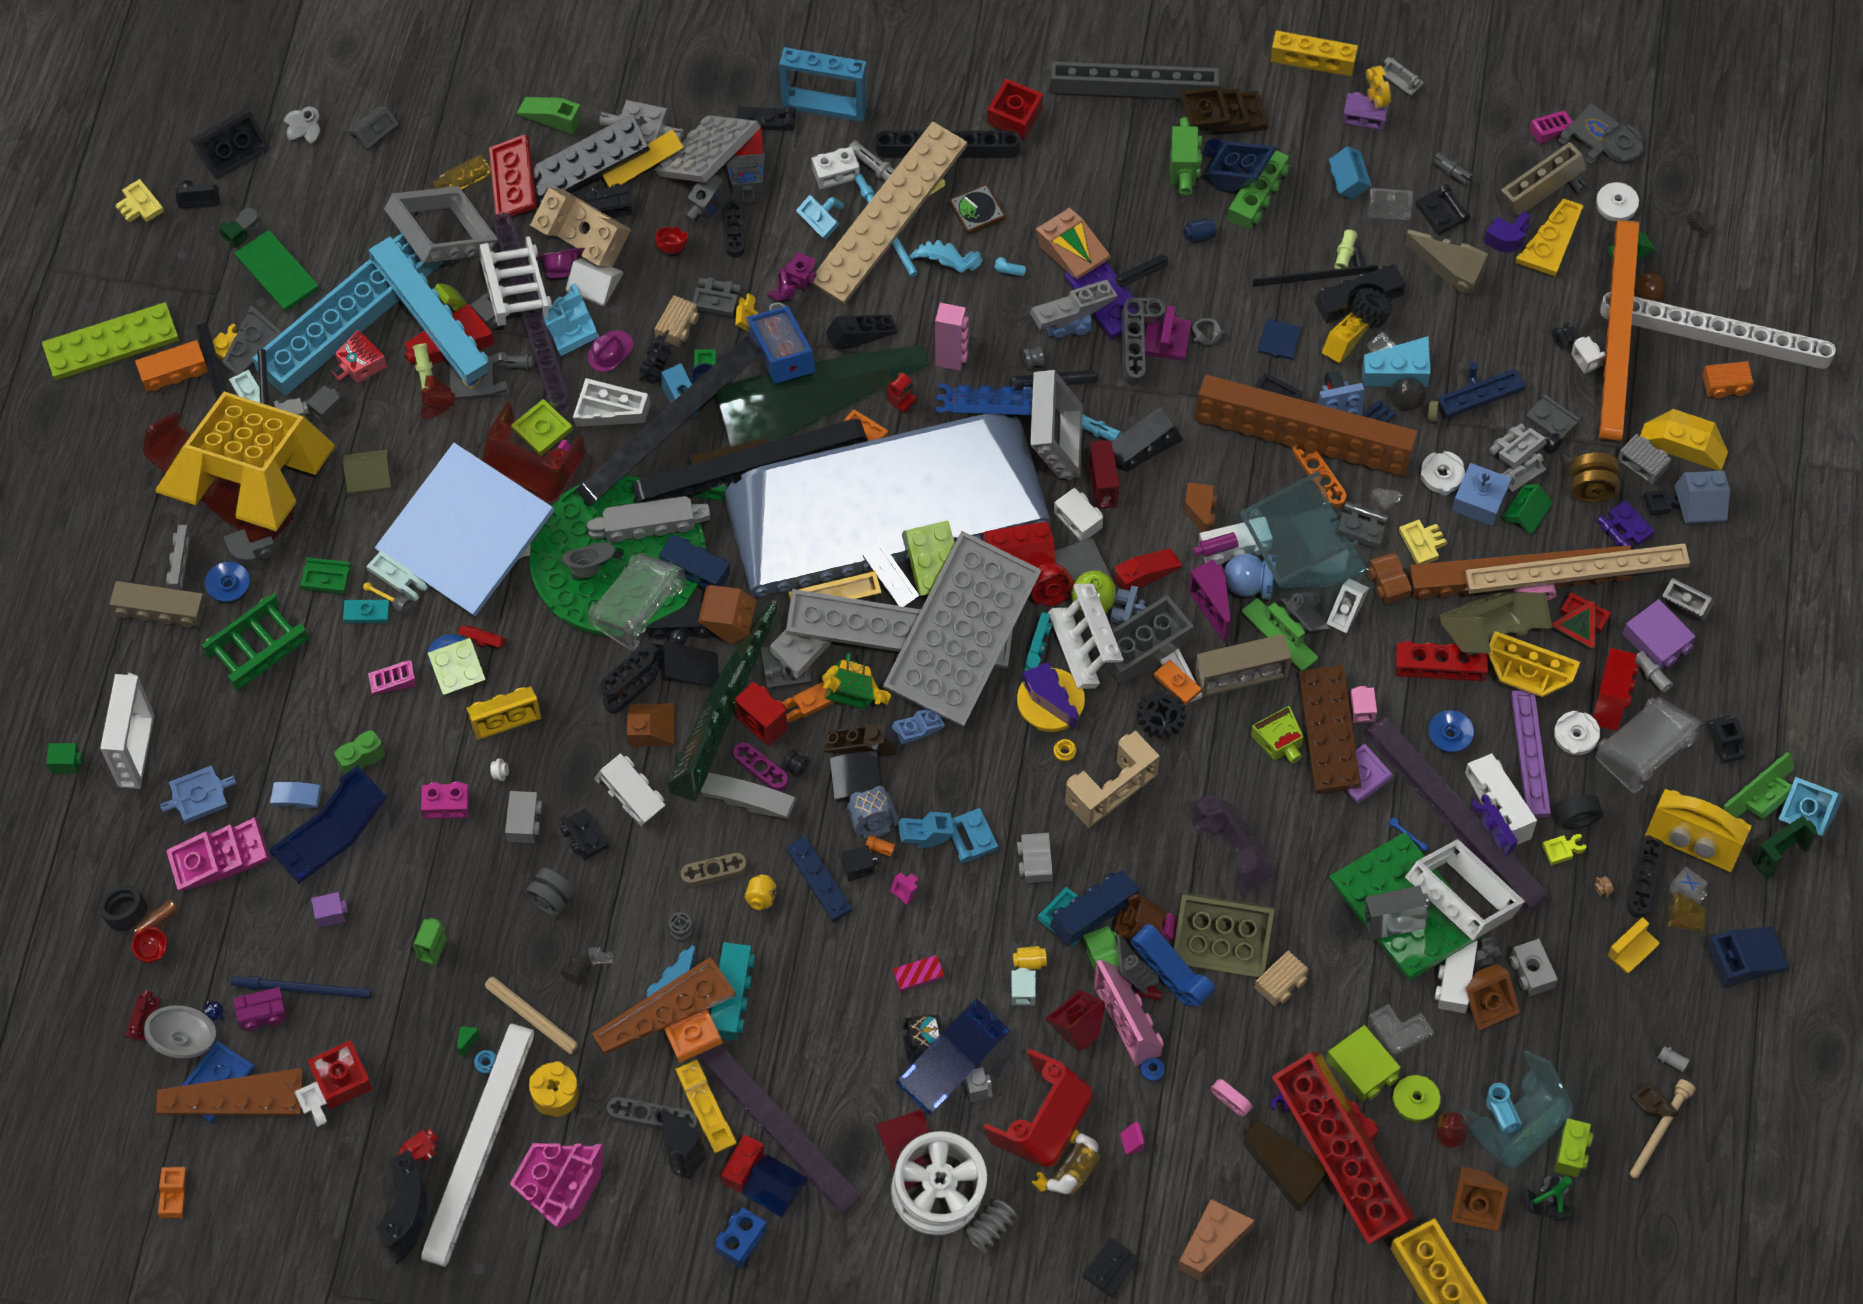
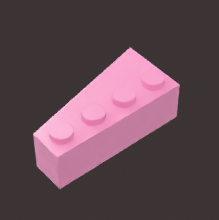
[935,303,970,371]

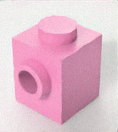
[1349,686,1377,723]

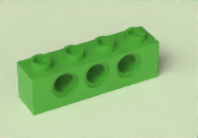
[1228,151,1290,230]

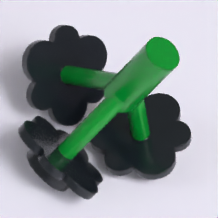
[1525,1176,1575,1221]

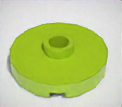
[1392,1075,1441,1122]

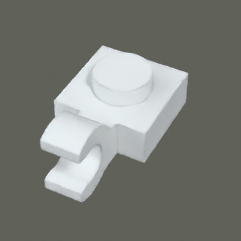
[294,1082,327,1127]

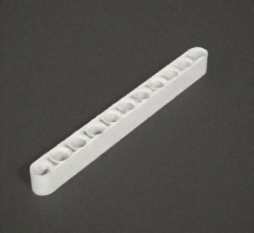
[1600,292,1836,369]
[421,1023,534,1267]

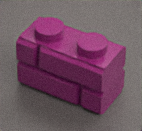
[234,987,287,1031]

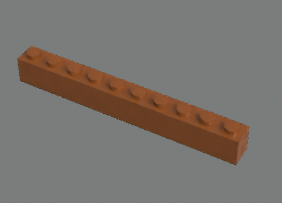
[1408,545,1633,600]

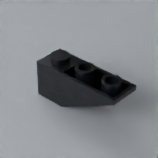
[826,314,898,349]
[647,602,716,639]

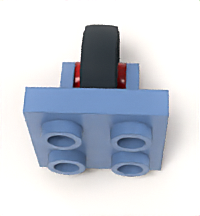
[1319,370,1364,416]

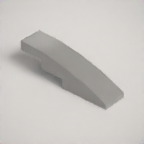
[700,773,796,819]

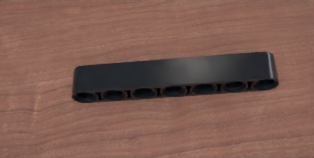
[875,130,1020,158]

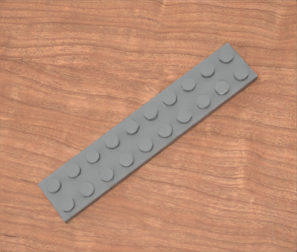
[786,589,1013,669]

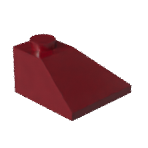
[1045,990,1105,1051]

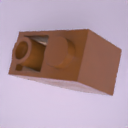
[1184,483,1217,532]

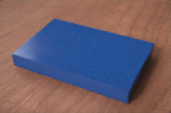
[182,1041,256,1124]

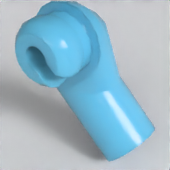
[994,257,1026,276]

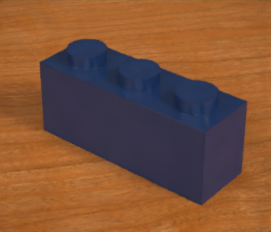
[658,535,731,589]

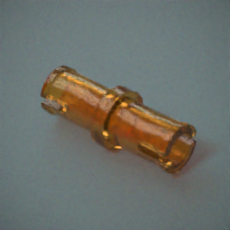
[133,899,178,933]

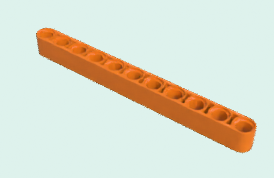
[1599,220,1639,441]

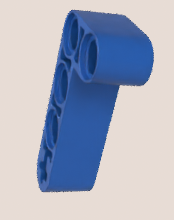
[1130,924,1216,1007]

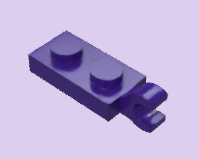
[1471,795,1518,855]

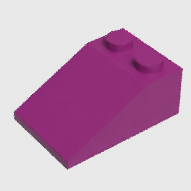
[1188,559,1231,642]

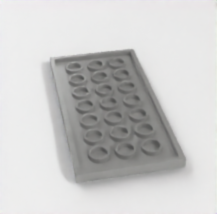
[882,530,1041,727]

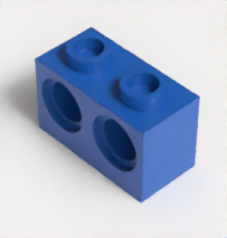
[715,1207,767,1268]

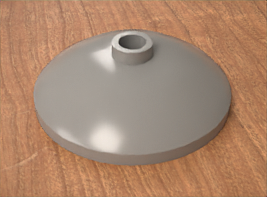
[144,1005,216,1059]

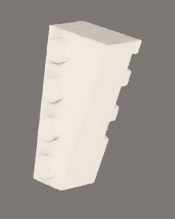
[1465,754,1537,845]

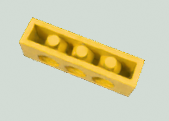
[1270,31,1358,77]

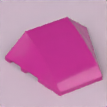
[510,1143,604,1229]

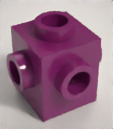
[785,252,816,290]

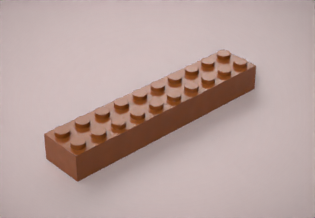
[1195,374,1417,477]

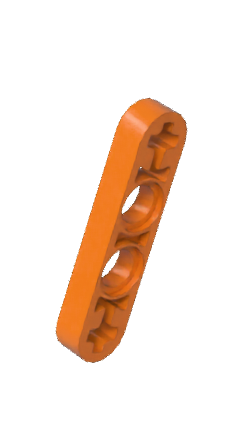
[1292,444,1346,508]

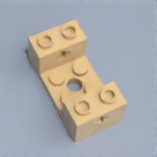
[530,187,631,267]
[1065,730,1160,828]

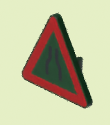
[1552,600,1595,649]

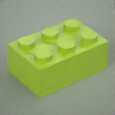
[903,520,955,595]

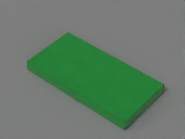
[234,230,320,312]

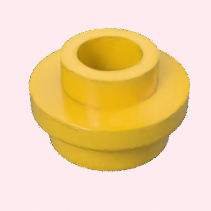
[1054,739,1076,761]

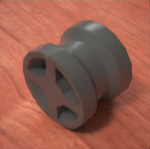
[1022,345,1045,370]

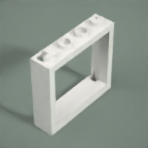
[100,673,155,789]
[1405,839,1525,940]

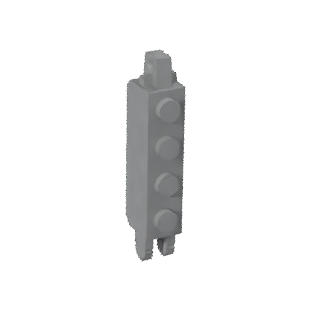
[587,496,710,542]

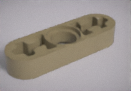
[681,853,747,887]

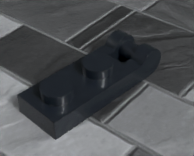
[737,106,796,131]

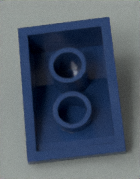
[1206,141,1277,191]

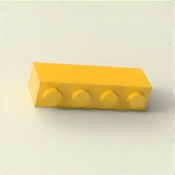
[789,571,881,601]

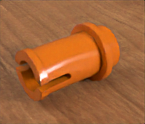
[865,834,895,858]

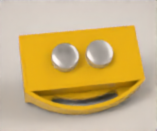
[1645,789,1752,872]

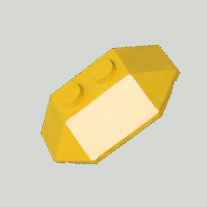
[1640,409,1728,471]
[1488,631,1580,697]

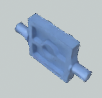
[160,765,237,824]

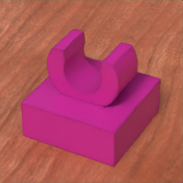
[890,872,919,905]

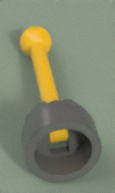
[363,582,412,615]

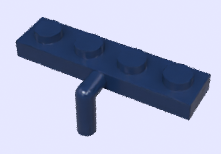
[1437,362,1525,419]

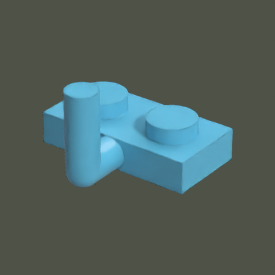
[796,195,844,239]

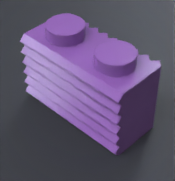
[1342,92,1388,131]

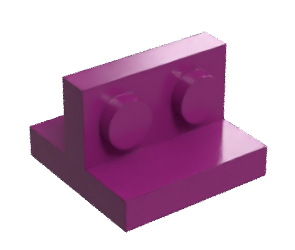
[1145,306,1191,361]

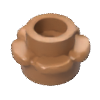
[1594,876,1614,898]

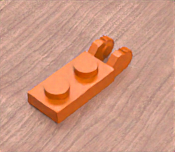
[782,682,836,722]

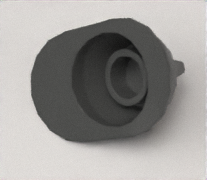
[562,543,615,579]

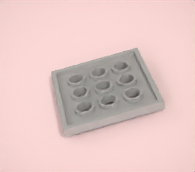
[655,116,761,183]

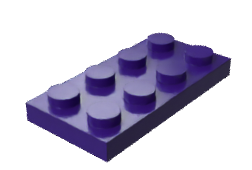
[1064,262,1138,340]

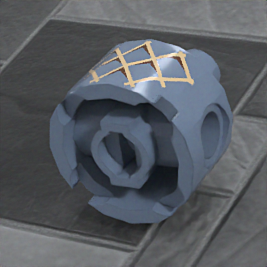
[847,786,899,838]

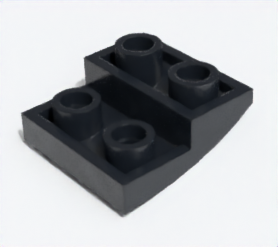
[830,751,882,802]

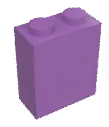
[1623,599,1696,670]

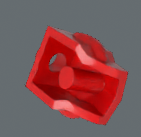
[397,1128,439,1162]

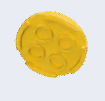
[1017,668,1085,732]

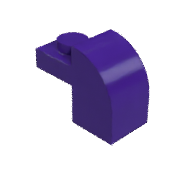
[1483,211,1531,253]

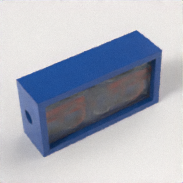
[747,306,816,384]

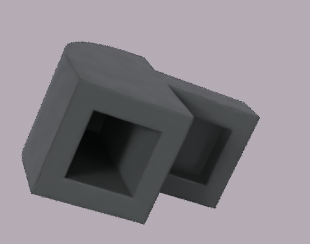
[224,529,277,570]

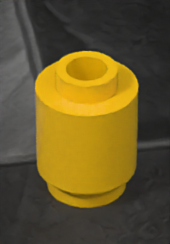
[1013,946,1047,970]

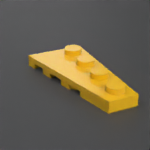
[1515,199,1583,277]

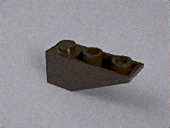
[824,723,898,757]

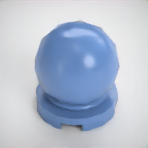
[1224,554,1276,600]

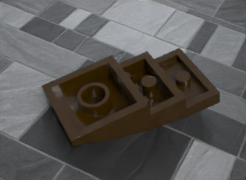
[1180,86,1268,132]

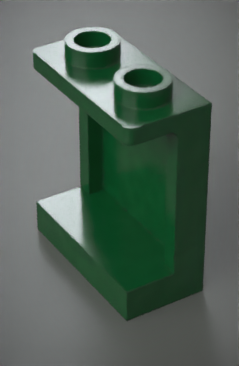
[1752,815,1818,880]

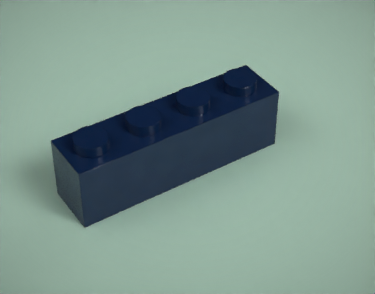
[1050,870,1140,946]

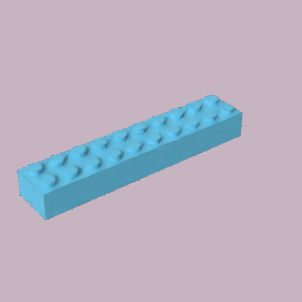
[252,233,443,396]

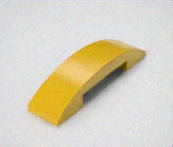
[676,1060,737,1154]

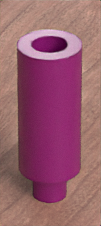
[1193,532,1238,557]

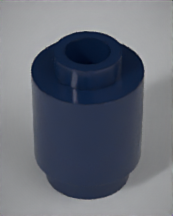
[1184,218,1217,243]

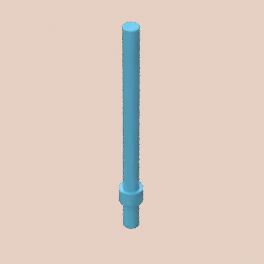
[854,174,918,277]

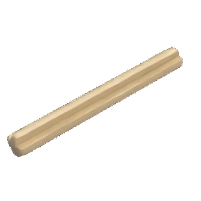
[485,977,578,1054]

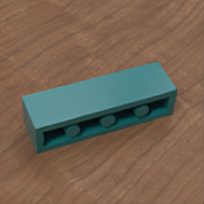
[711,942,756,1041]

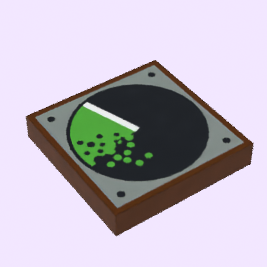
[949,184,1005,235]

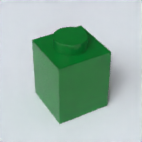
[46,743,83,773]

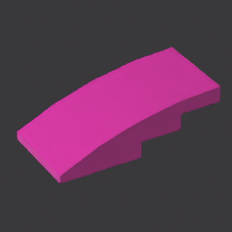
[166,818,271,891]

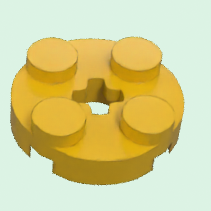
[1366,66,1391,109]

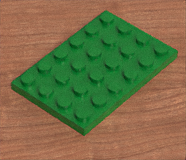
[1329,832,1486,981]

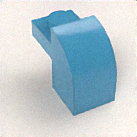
[898,812,954,848]

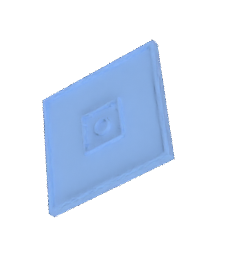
[375,443,555,617]

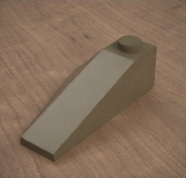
[1405,230,1488,296]

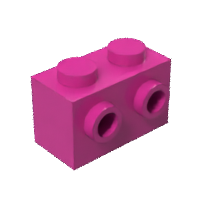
[421,782,470,819]

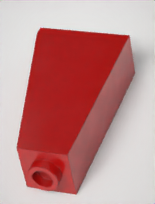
[404,304,495,365]

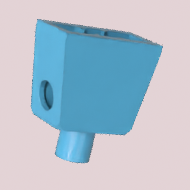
[661,363,698,419]

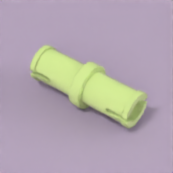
[1334,230,1357,269]
[413,344,435,389]

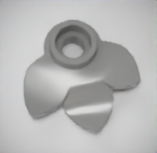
[283,106,320,144]

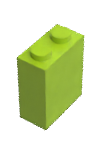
[1326,1025,1401,1102]

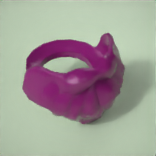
[767,269,795,302]

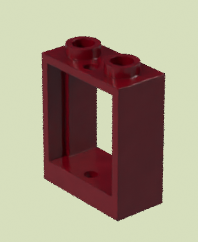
[1088,440,1119,509]

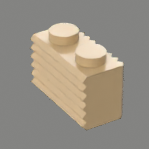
[654,295,699,347]
[1254,951,1308,1006]

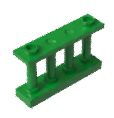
[202,593,309,691]

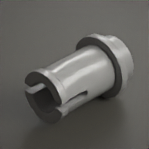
[1658,1046,1690,1073]

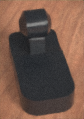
[176,180,220,209]

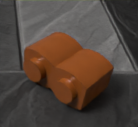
[1367,553,1412,605]

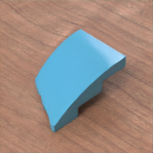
[541,283,600,356]

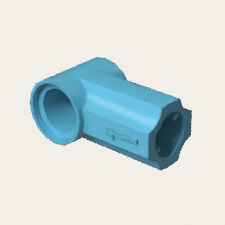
[1485,1083,1522,1134]

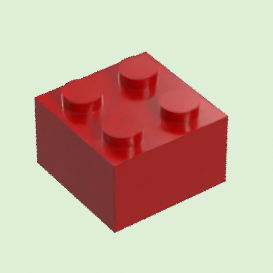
[987,79,1043,139]
[734,682,787,747]
[307,1040,373,1110]

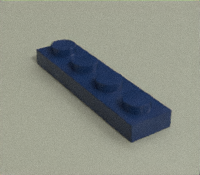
[786,836,853,922]

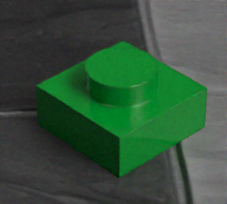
[694,349,716,367]

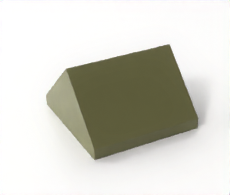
[343,449,392,495]

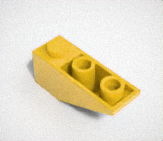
[1321,312,1370,363]

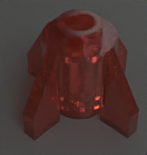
[420,375,455,419]

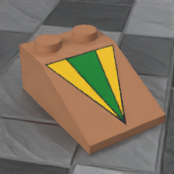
[1036,208,1111,280]

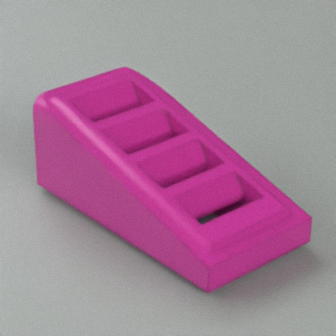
[1529,111,1573,144]
[368,660,417,695]

